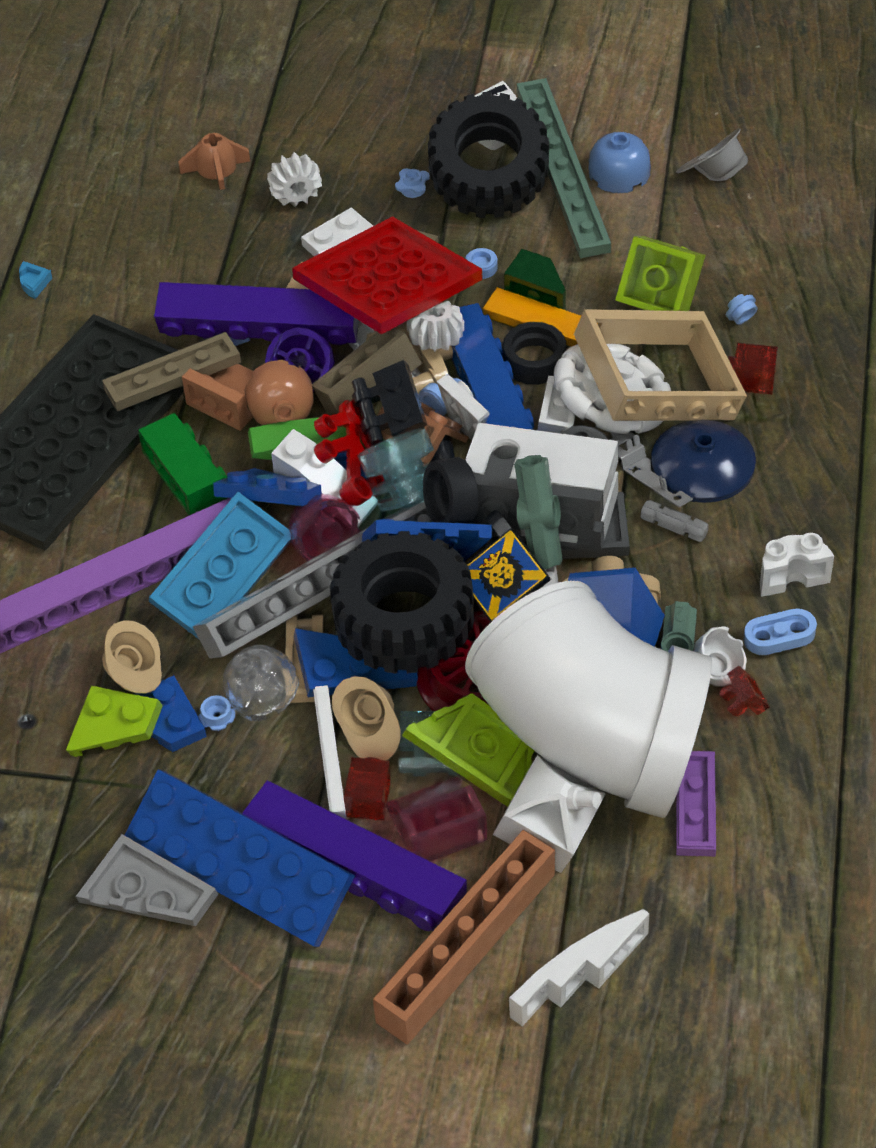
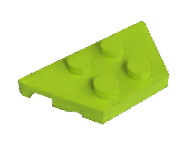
[402,693,534,807]

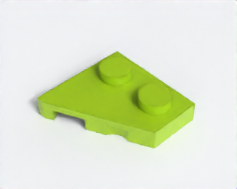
[66,685,163,757]

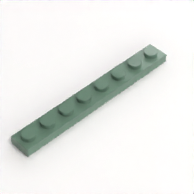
[517,78,611,258]

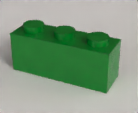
[138,413,227,516]

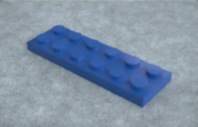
[125,769,355,947]

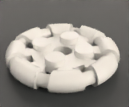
[554,344,671,434]

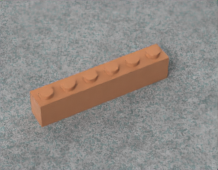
[373,830,555,1045]

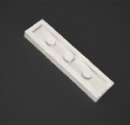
[313,685,347,820]

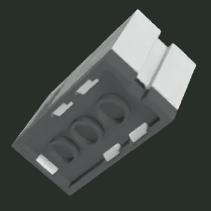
[465,423,618,552]

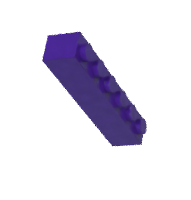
[154,282,359,345]
[242,780,467,931]

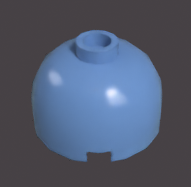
[588,132,651,193]

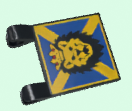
[449,510,551,622]

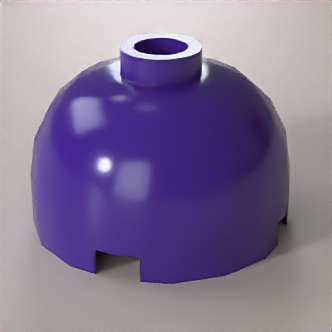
[265,327,335,393]

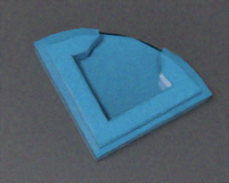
[19,261,52,299]

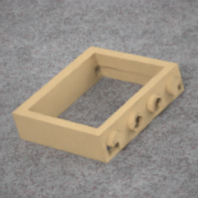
[574,309,747,421]

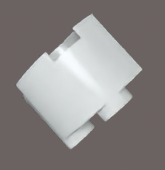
[760,533,834,597]

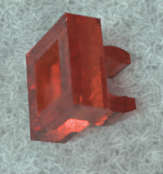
[719,666,770,716]

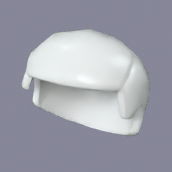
[693,626,747,687]

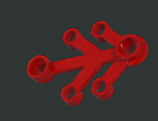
[314,399,388,506]

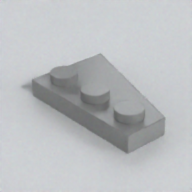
[76,834,218,926]

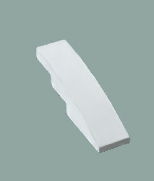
[509,909,650,1026]

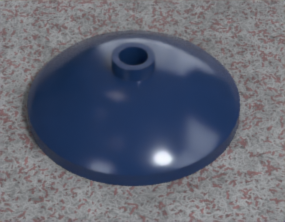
[651,420,756,503]

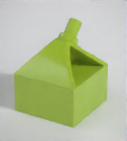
[615,236,706,311]

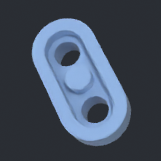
[744,609,817,655]

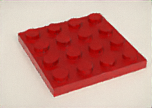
[292,216,482,335]

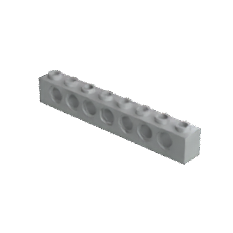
[192,496,433,659]

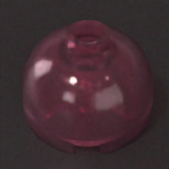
[288,494,361,561]

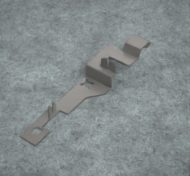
[610,432,693,508]

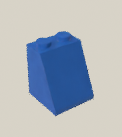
[568,567,665,647]

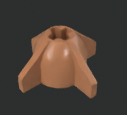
[178,133,250,190]

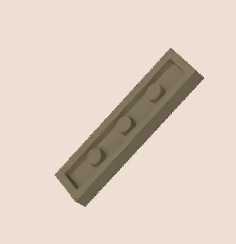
[102,332,241,411]

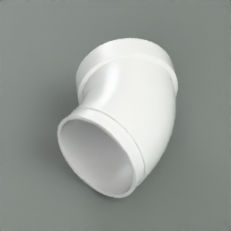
[465,581,712,818]

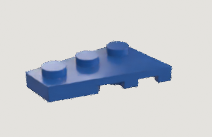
[213,468,322,506]
[362,519,492,561]
[293,628,418,698]

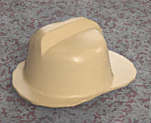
[102,620,162,694]
[332,676,401,763]

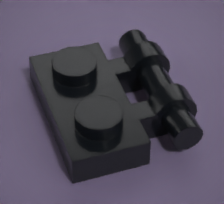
[351,360,428,445]

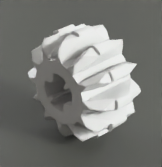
[267,152,322,207]
[407,301,464,352]

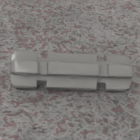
[641,500,709,542]

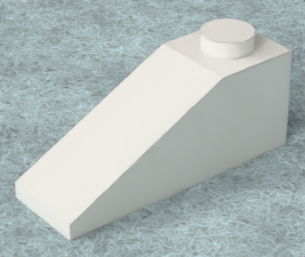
[271,429,379,528]

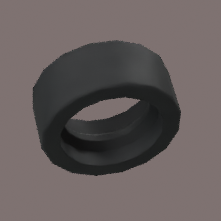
[503,322,566,385]
[423,457,478,524]

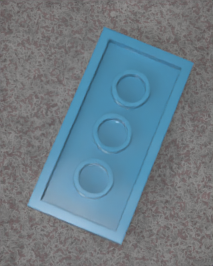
[148,492,295,639]

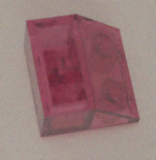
[386,776,487,862]

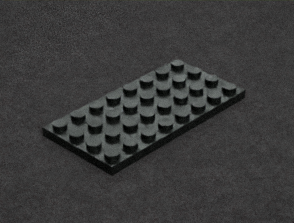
[0,314,184,551]

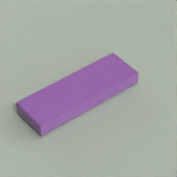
[676,751,716,857]

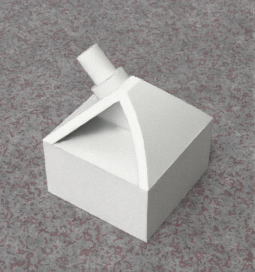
[493,755,605,873]

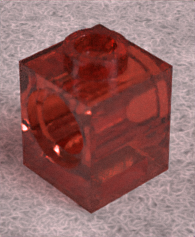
[728,343,778,395]
[344,757,391,821]

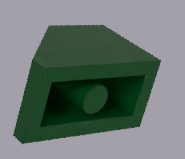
[504,249,566,310]

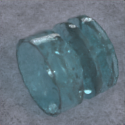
[357,427,434,512]

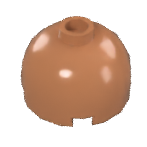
[244,360,314,425]

